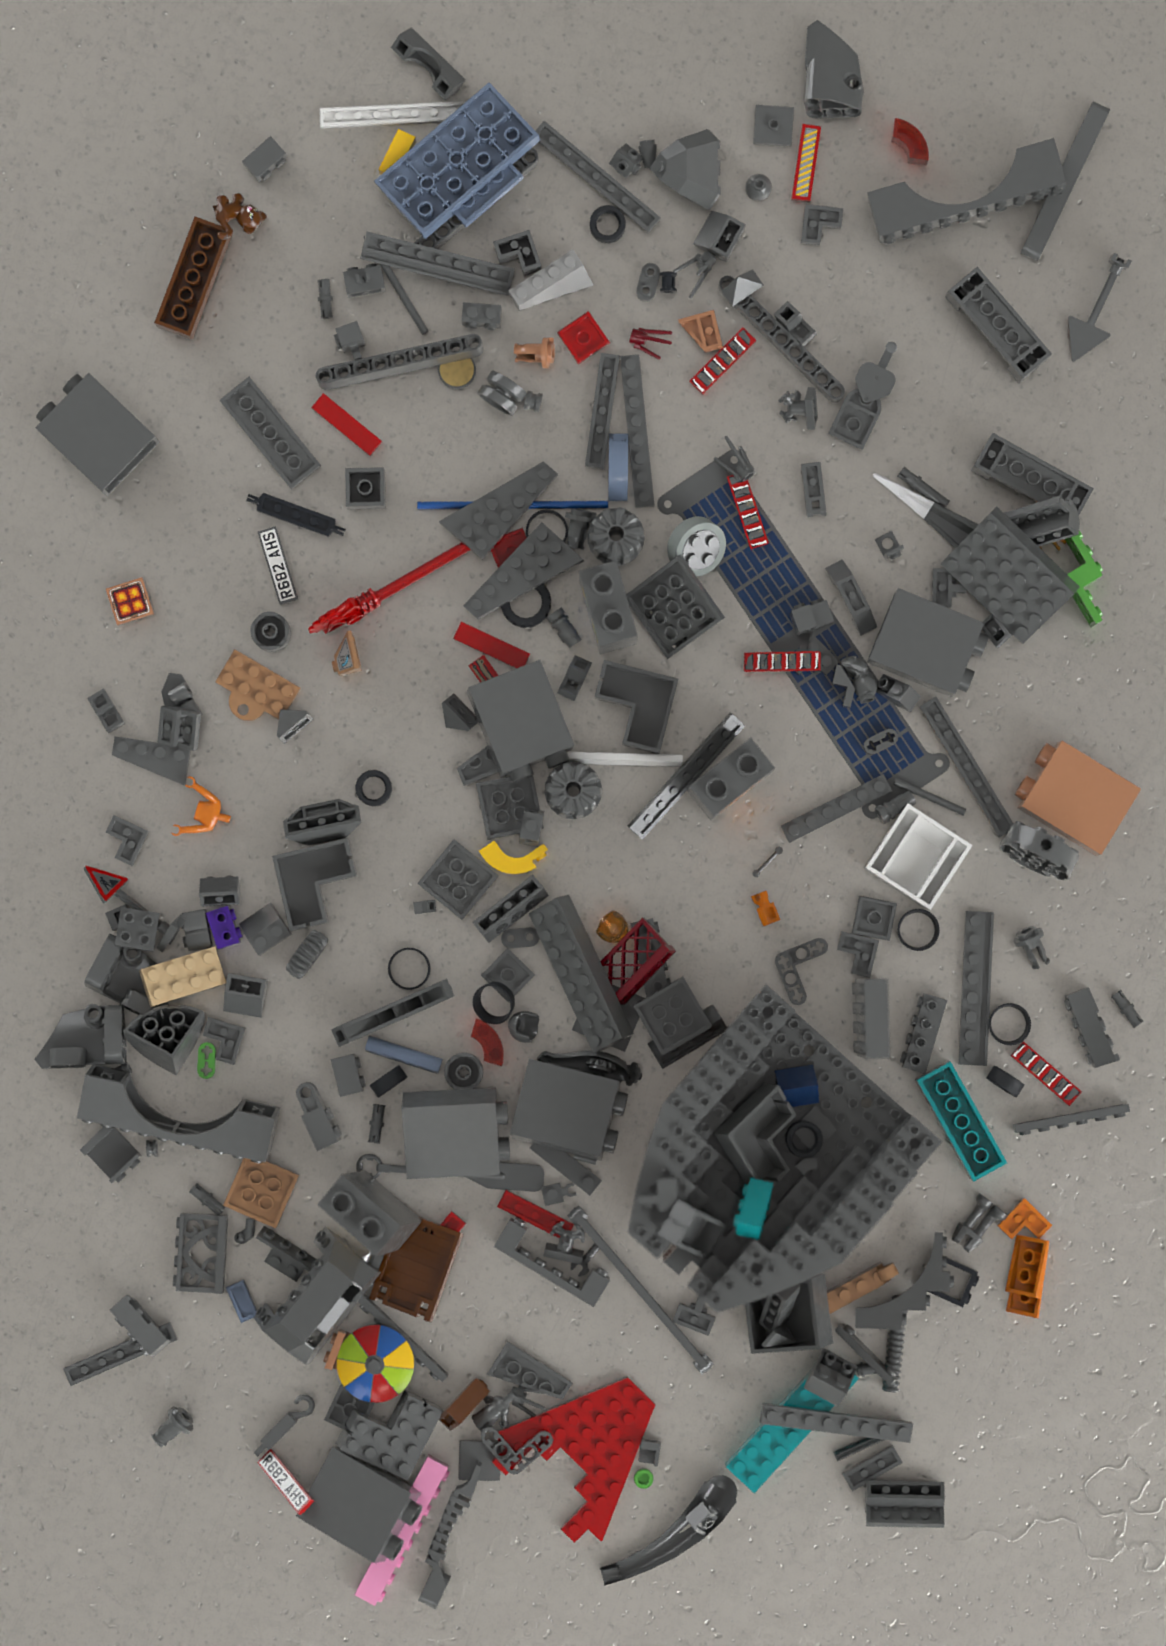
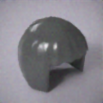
[508,1011,539,1043]

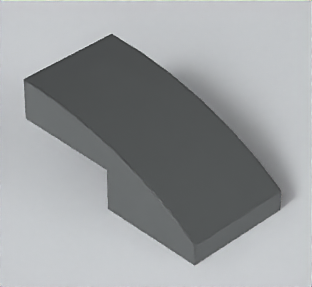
[87,688,125,733]

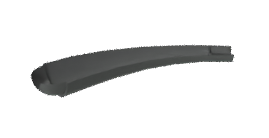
[600,1475,737,1586]

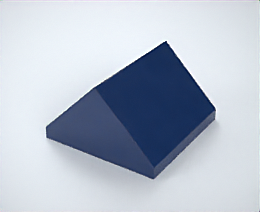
[774,1064,819,1107]

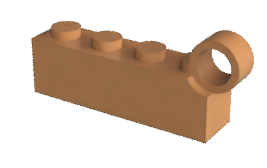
[827,1261,899,1314]

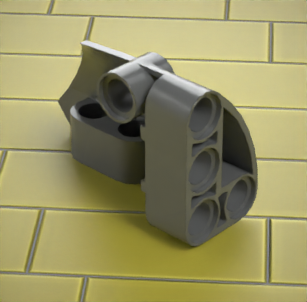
[34,1004,127,1069]

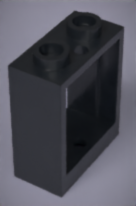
[927,1258,979,1308]

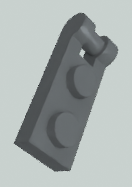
[801,462,826,518]

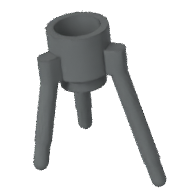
[673,251,716,299]
[714,436,755,481]
[511,1385,546,1417]

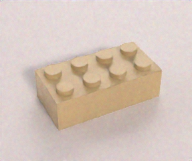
[139,946,226,1007]

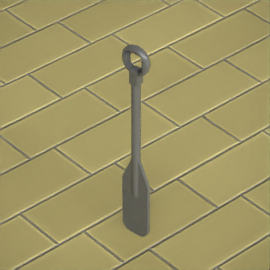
[356,1154,544,1192]

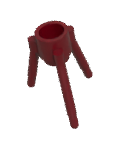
[629,328,673,360]

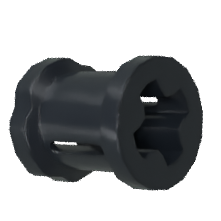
[660,271,677,293]

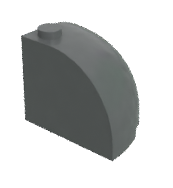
[123,1005,205,1075]

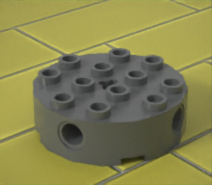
[1000,821,1079,880]

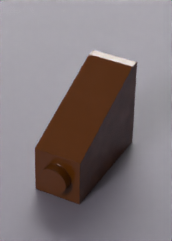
[439,1378,490,1431]

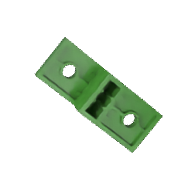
[1064,530,1103,627]

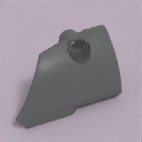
[804,20,864,118]
[84,934,169,1015]

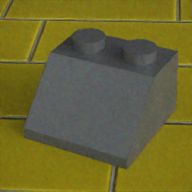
[239,903,292,956]

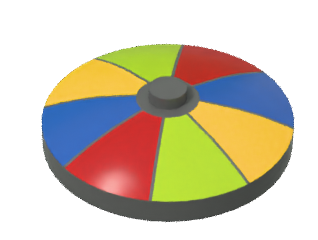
[337,1324,415,1403]

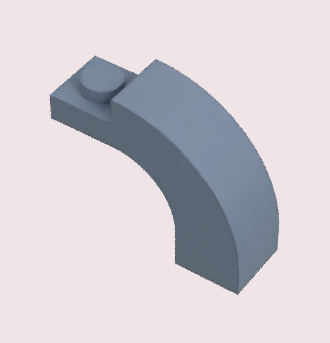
[608,433,628,501]

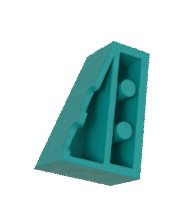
[733,1178,773,1240]

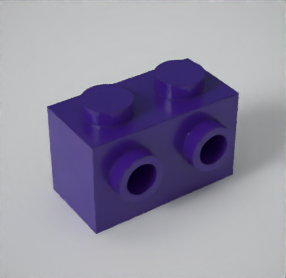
[206,906,243,949]

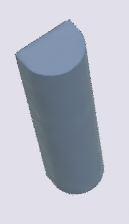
[365,1036,443,1074]

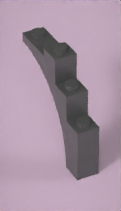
[331,979,454,1047]
[855,1232,954,1330]

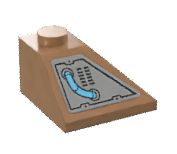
[332,630,362,676]

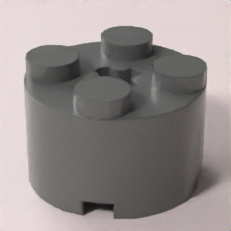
[250,612,291,652]
[444,1052,483,1090]

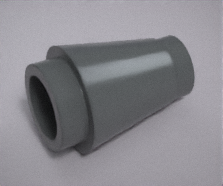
[638,140,657,168]

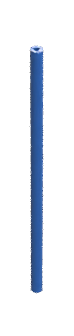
[417,501,608,509]

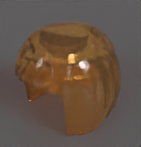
[596,910,628,943]

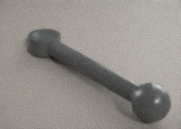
[753,847,783,877]

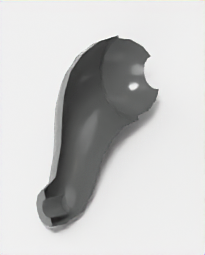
[537,1051,630,1083]

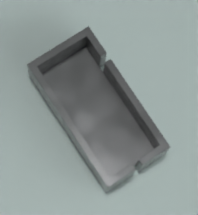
[658,1200,727,1259]

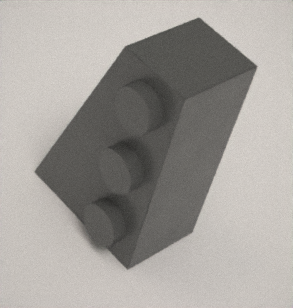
[110,1295,171,1357]

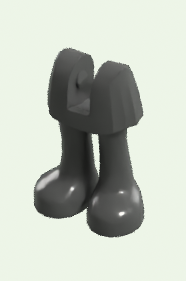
[952,1193,1008,1253]

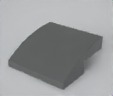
[157,706,201,751]
[458,1440,501,1481]

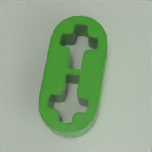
[197,1042,216,1079]

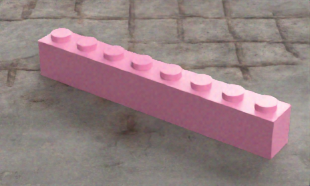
[355,1454,450,1606]

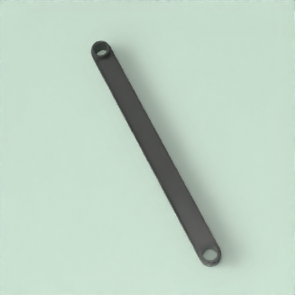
[567,1206,714,1375]

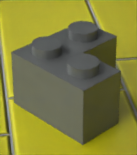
[493,230,542,276]
[789,598,834,636]

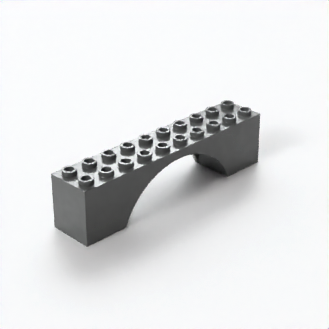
[867,138,1066,245]
[77,1064,280,1163]

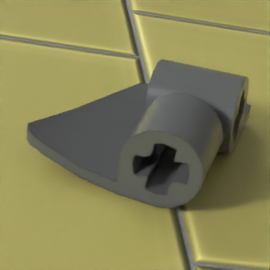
[161,673,202,715]

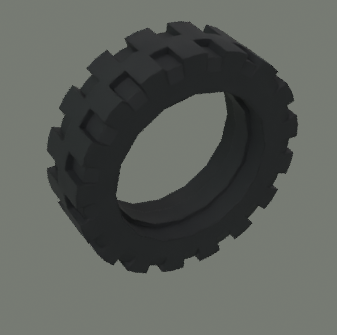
[501,584,551,628]

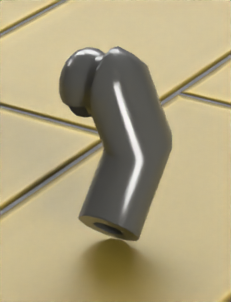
[234,1218,256,1244]

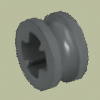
[146,1140,158,1157]

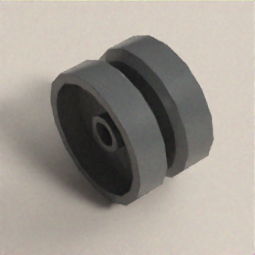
[477,370,527,416]

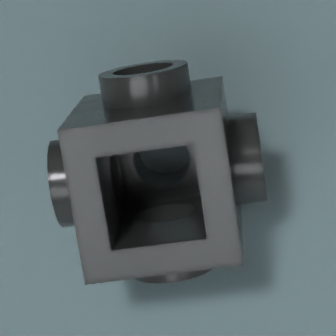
[609,143,643,178]

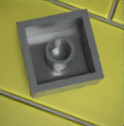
[345,467,386,509]

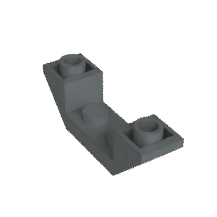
[825,559,877,636]

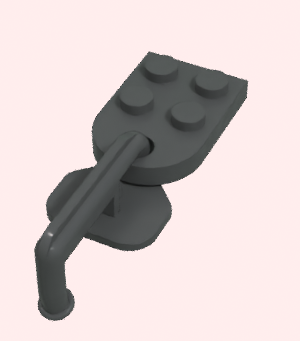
[828,342,897,450]

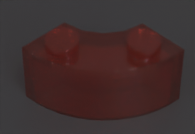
[891,118,929,165]
[471,1018,504,1066]

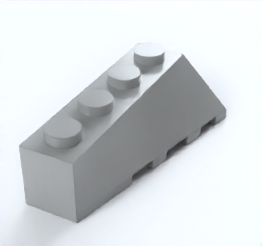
[509,249,594,311]

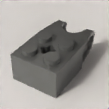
[296,1082,342,1151]

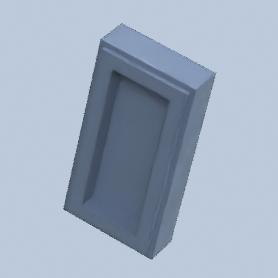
[226,1279,257,1323]

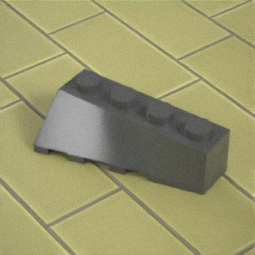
[1064,987,1120,1068]

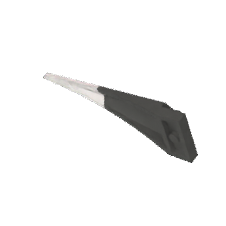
[873,473,979,548]

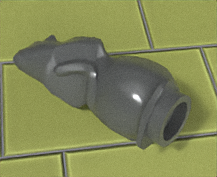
[840,656,877,704]

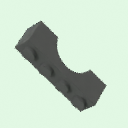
[391,27,466,100]

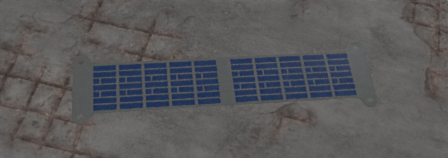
[657,450,950,819]

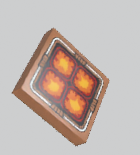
[106,577,154,626]

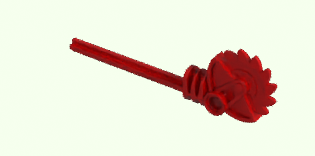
[308,542,470,634]

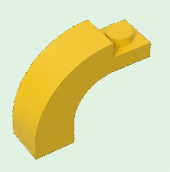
[479,840,548,874]

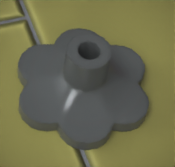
[624,1062,642,1086]

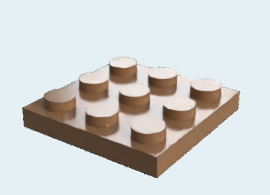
[223,1158,299,1228]

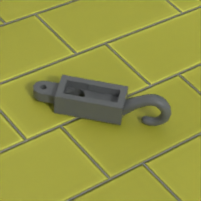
[254,1395,315,1457]

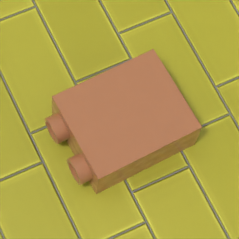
[1014,741,1141,856]

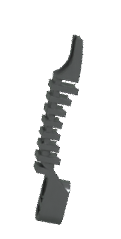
[418,1461,482,1609]

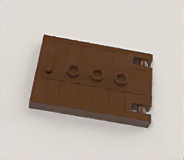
[369,1216,464,1322]

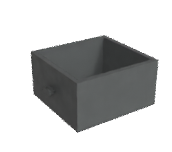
[745,1274,833,1354]

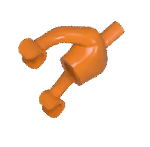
[171,776,231,836]

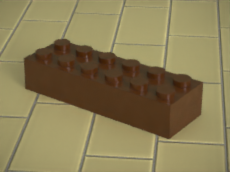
[154,216,233,340]

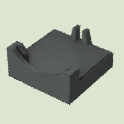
[324,1383,375,1433]

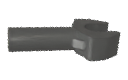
[571,1243,600,1277]

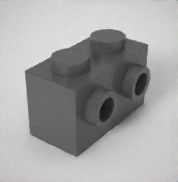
[242,136,287,182]
[462,302,502,330]
[331,1053,366,1097]

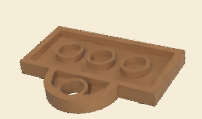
[215,649,301,721]

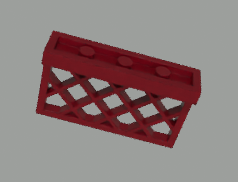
[600,917,676,1005]

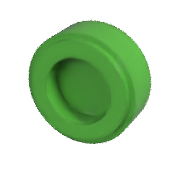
[634,1468,653,1489]

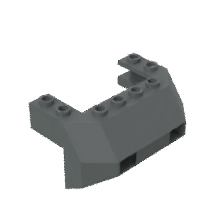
[254,1226,381,1365]

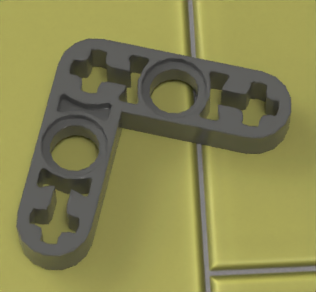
[775,938,828,1005]
[481,1426,553,1474]

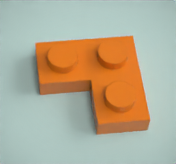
[997,1198,1052,1239]

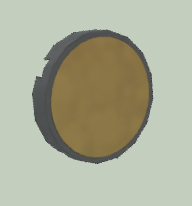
[438,351,476,389]

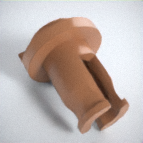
[514,338,555,368]

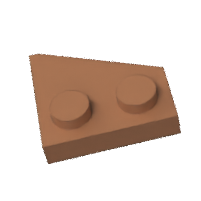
[678,310,723,353]

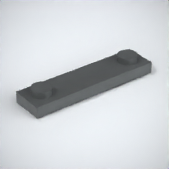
[530,1144,602,1196]
[835,1324,899,1385]

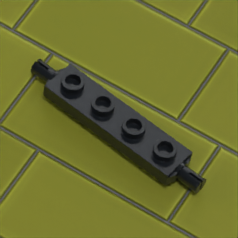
[246,493,346,537]

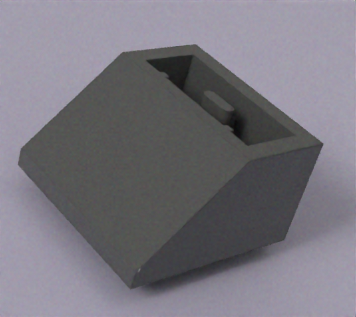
[693,210,746,262]
[223,973,268,1018]
[804,1348,858,1407]

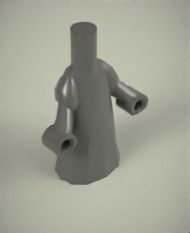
[472,1390,517,1434]

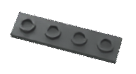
[256,1226,317,1282]

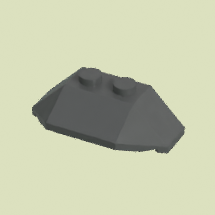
[283,799,361,846]

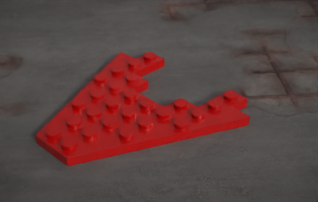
[492,1377,655,1543]

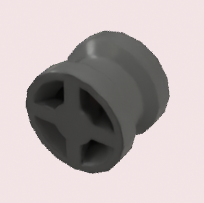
[524,391,543,413]

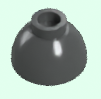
[745,174,772,201]

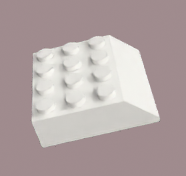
[864,803,973,910]

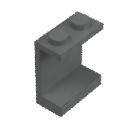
[80,1127,142,1183]

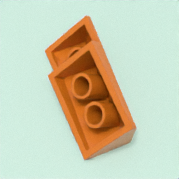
[1005,1235,1050,1319]

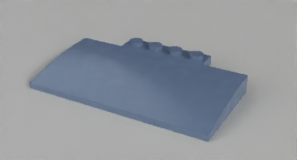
[374,82,540,239]

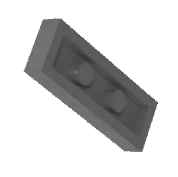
[842,1445,903,1492]

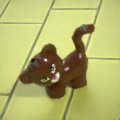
[213,193,267,240]

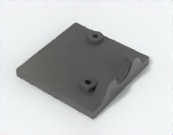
[626,554,725,659]

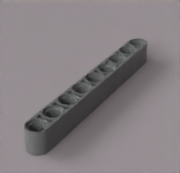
[1021,101,1110,261]
[414,148,538,249]
[718,275,845,403]
[316,334,484,390]

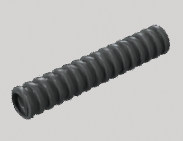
[882,1295,908,1393]

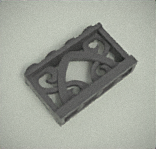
[173,1213,228,1294]

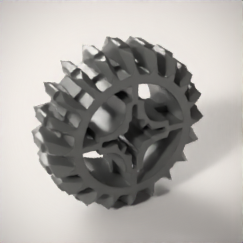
[286,930,328,979]

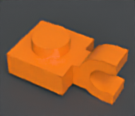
[751,891,780,927]

